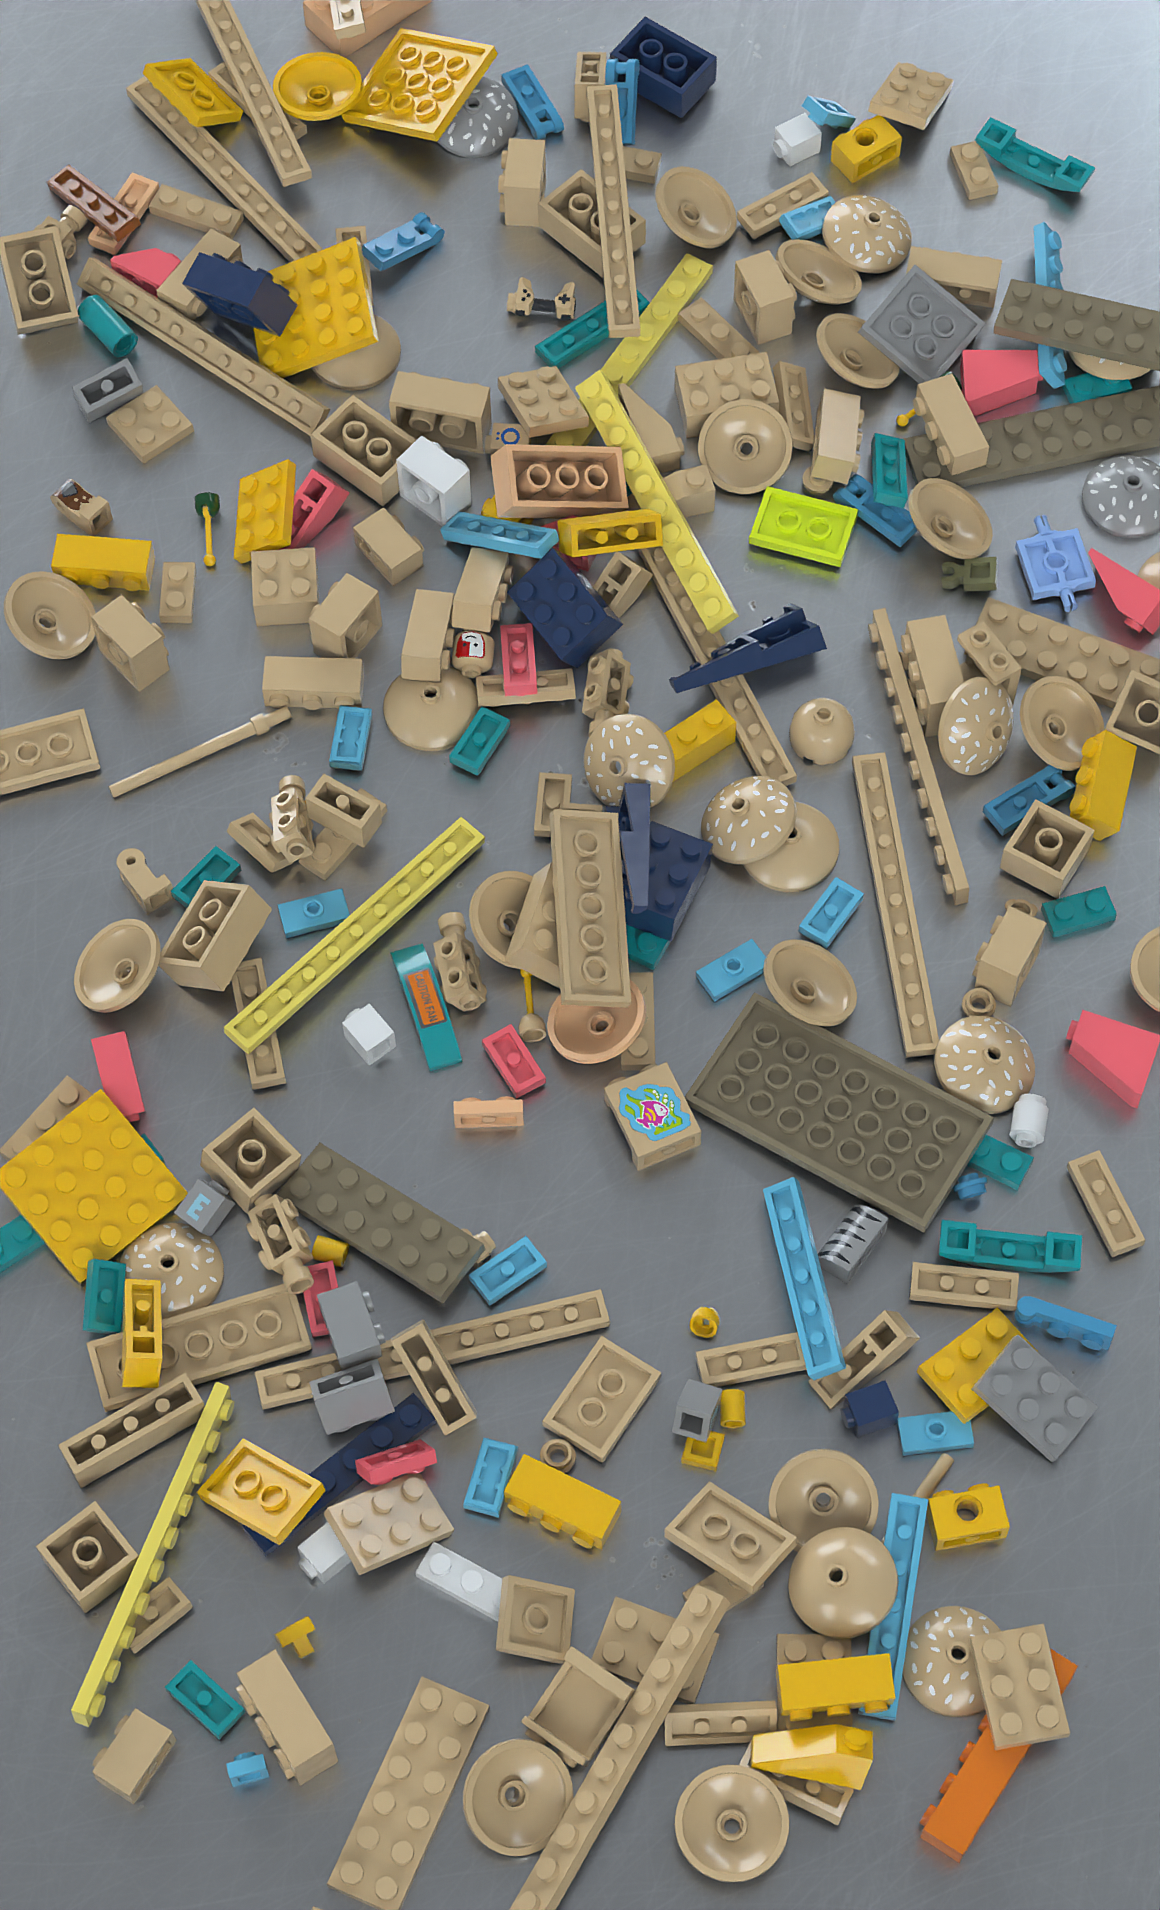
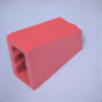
[960,350,1043,417]
[1066,1010,1160,1108]
[91,1031,146,1123]

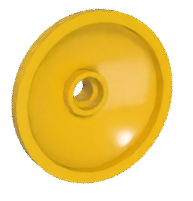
[273,52,362,121]

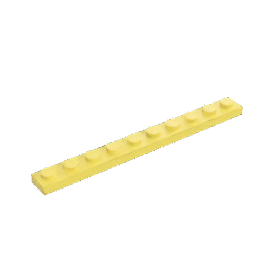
[545,253,713,446]
[575,370,739,634]
[224,817,485,1055]
[71,1382,235,1727]

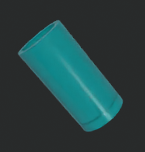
[77,295,138,358]

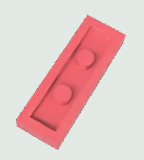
[500,623,537,696]

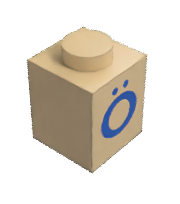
[485,423,531,467]

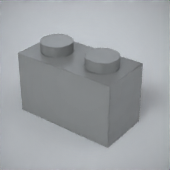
[72,358,143,423]
[317,1281,386,1371]
[309,1358,395,1435]

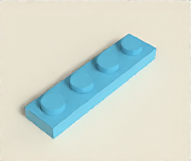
[440,511,559,559]

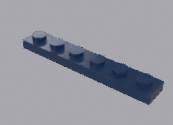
[242,1392,436,1557]

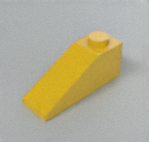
[122,1279,162,1388]
[751,1724,873,1790]

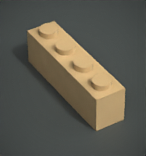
[58,1372,205,1488]

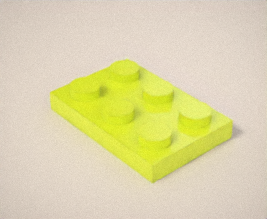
[749,486,858,567]

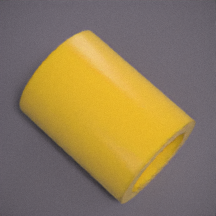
[311,1235,349,1267]
[720,1389,746,1428]

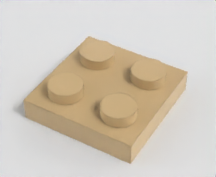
[106,385,194,464]
[496,1575,575,1664]

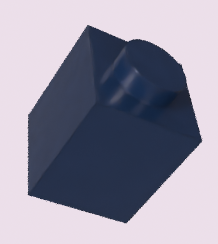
[840,1380,899,1438]

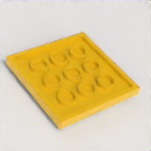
[341,28,498,142]
[253,237,379,378]
[0,1089,188,1285]

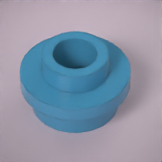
[953,1173,988,1200]

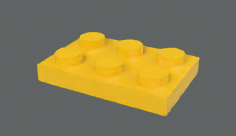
[142,58,244,127]
[234,459,296,564]
[916,1307,1041,1424]
[197,1438,326,1545]

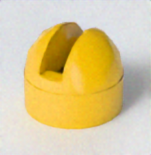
[689,1306,720,1338]

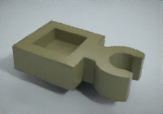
[941,557,998,591]

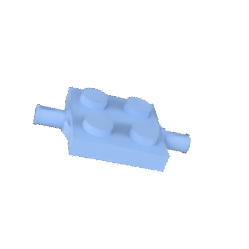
[1015,515,1096,612]

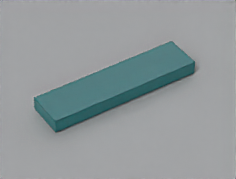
[535,290,650,369]

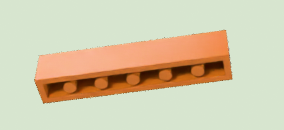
[919,1648,1078,1863]

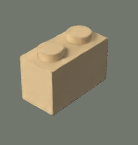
[353,507,424,586]
[305,774,382,848]
[92,1708,177,1804]

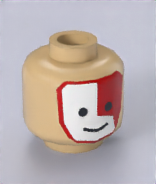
[452,629,495,678]

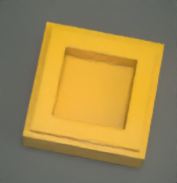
[681,1431,725,1471]

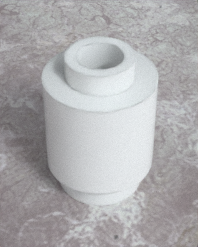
[1010,1094,1049,1148]

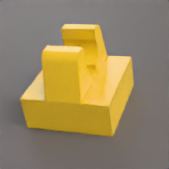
[274,1616,315,1658]

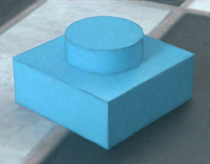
[226,1752,270,1787]

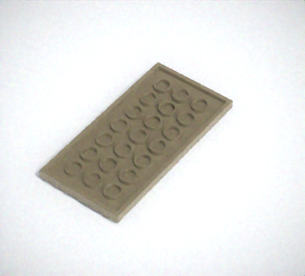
[685,992,994,1233]

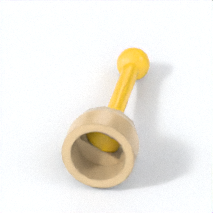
[518,969,546,1042]

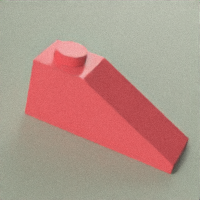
[279,469,350,550]
[1088,548,1160,635]

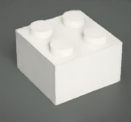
[396,436,472,526]

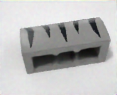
[818,1205,889,1284]

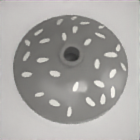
[438,77,518,158]
[1082,456,1160,538]

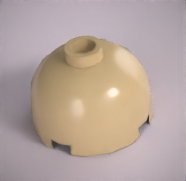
[789,698,855,765]

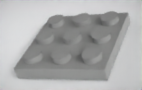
[858,265,986,384]

